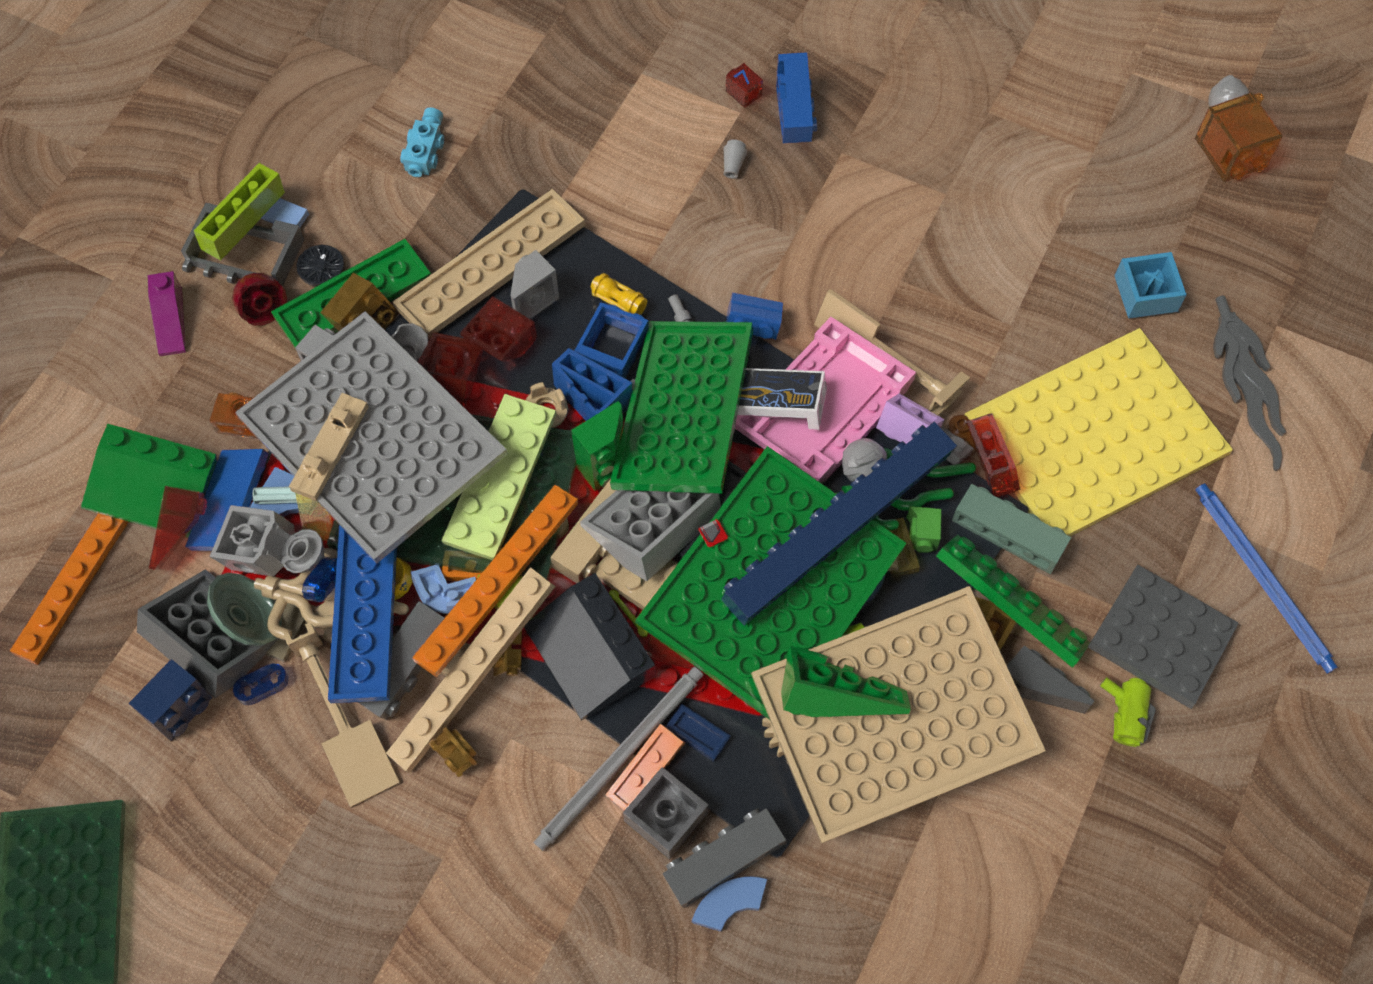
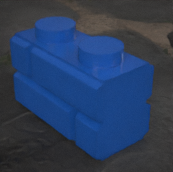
[726,292,783,340]

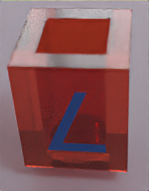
[726,63,763,108]

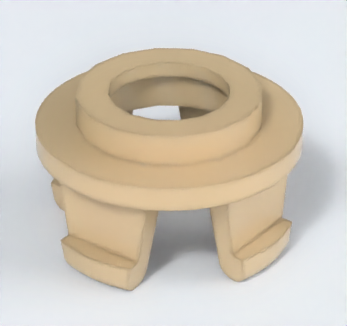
[525,382,568,429]

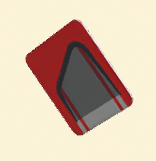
[698,519,728,547]

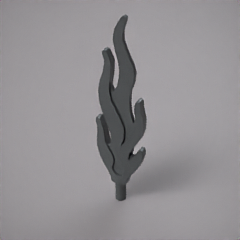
[1213,295,1286,471]

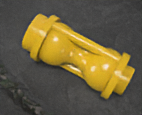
[591,273,647,315]

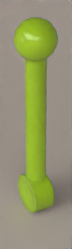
[609,590,649,637]

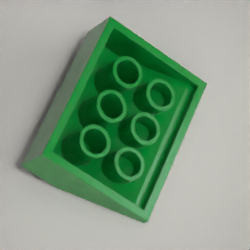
[81,423,217,538]

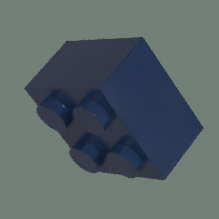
[128,659,212,741]

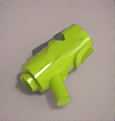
[1100,677,1156,747]

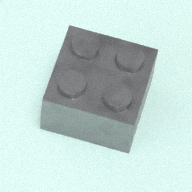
[623,767,708,859]

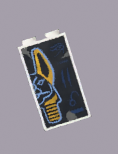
[737,368,827,430]

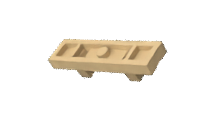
[289,393,369,501]

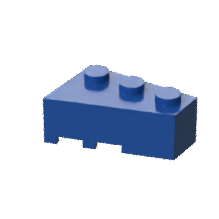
[776,52,817,143]
[552,348,633,421]

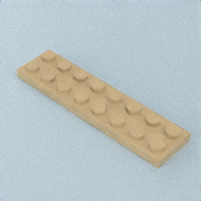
[393,189,585,339]

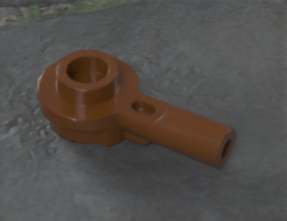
[948,415,991,460]

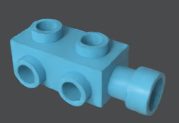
[400,107,444,177]

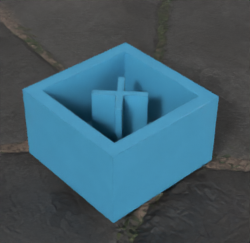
[1114,252,1186,318]

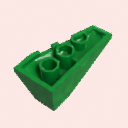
[781,646,911,717]

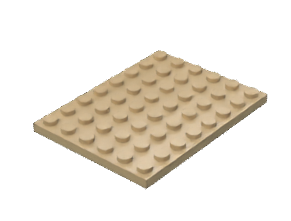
[751,586,1046,844]

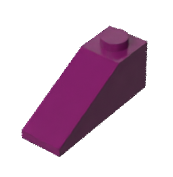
[147,271,186,357]

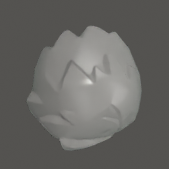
[1208,75,1249,122]
[842,438,887,482]

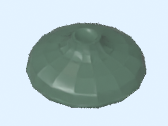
[207,573,282,646]

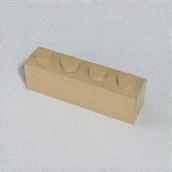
[551,479,616,583]

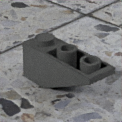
[1007,645,1094,714]

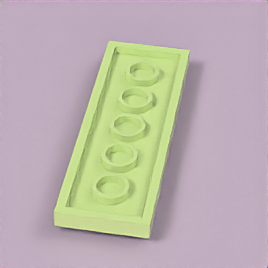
[442,394,557,560]

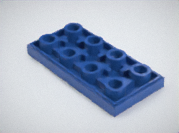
[185,449,269,551]

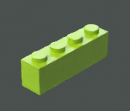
[194,163,285,260]

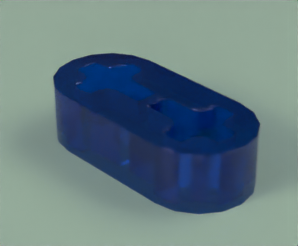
[302,557,337,602]
[233,663,289,706]

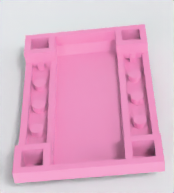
[735,317,916,484]

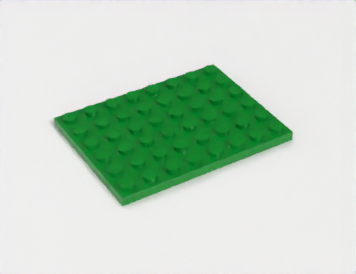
[635,446,906,720]

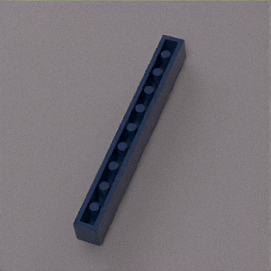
[721,421,957,626]

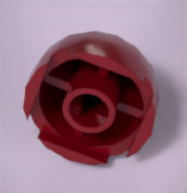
[232,273,287,326]

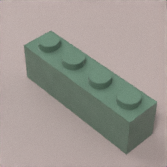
[952,484,1071,574]

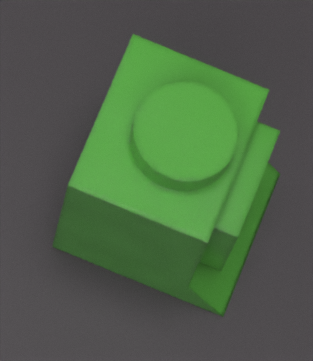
[906,507,941,552]

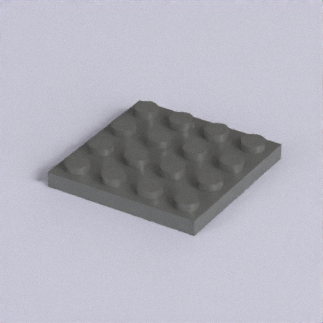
[1088,564,1238,709]

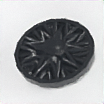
[296,244,345,286]

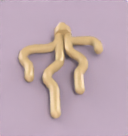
[254,548,409,640]

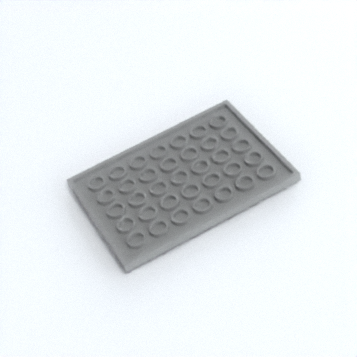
[235,312,508,564]

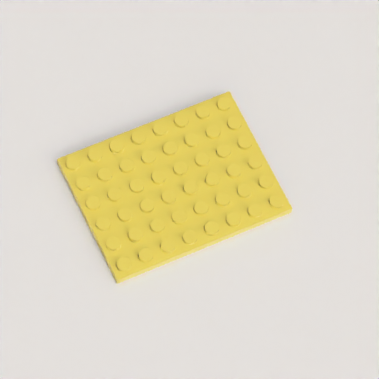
[964,328,1233,537]

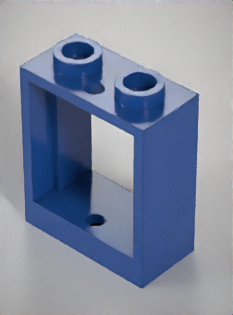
[574,302,649,379]

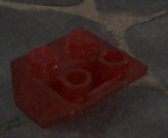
[460,296,537,362]

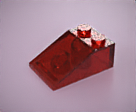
[418,333,485,408]

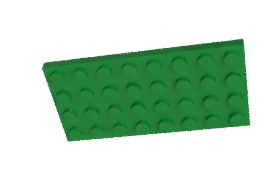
[610,321,753,494]

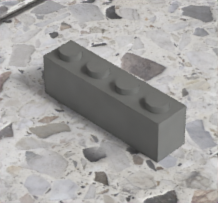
[358,601,444,720]
[662,808,786,908]

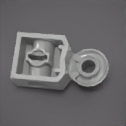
[210,505,325,576]

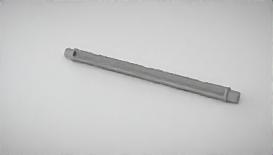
[533,667,703,851]

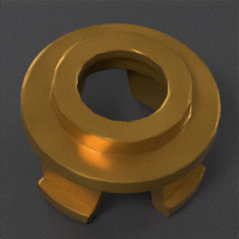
[429,727,477,777]

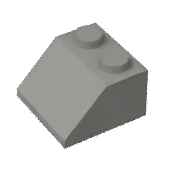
[511,250,559,326]

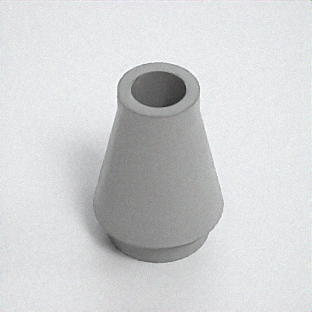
[723,140,747,179]

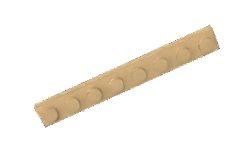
[386,567,555,773]

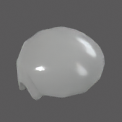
[391,323,429,363]

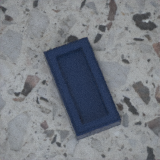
[666,704,730,762]

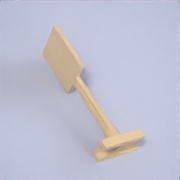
[814,289,970,416]
[283,622,400,807]

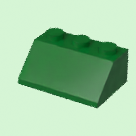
[571,401,623,491]

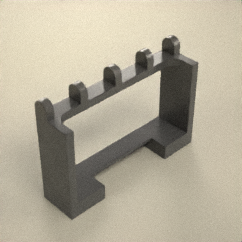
[181,203,304,287]

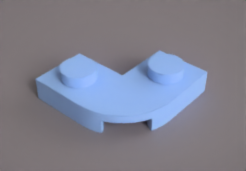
[411,564,476,613]

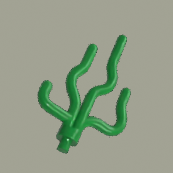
[836,448,976,531]

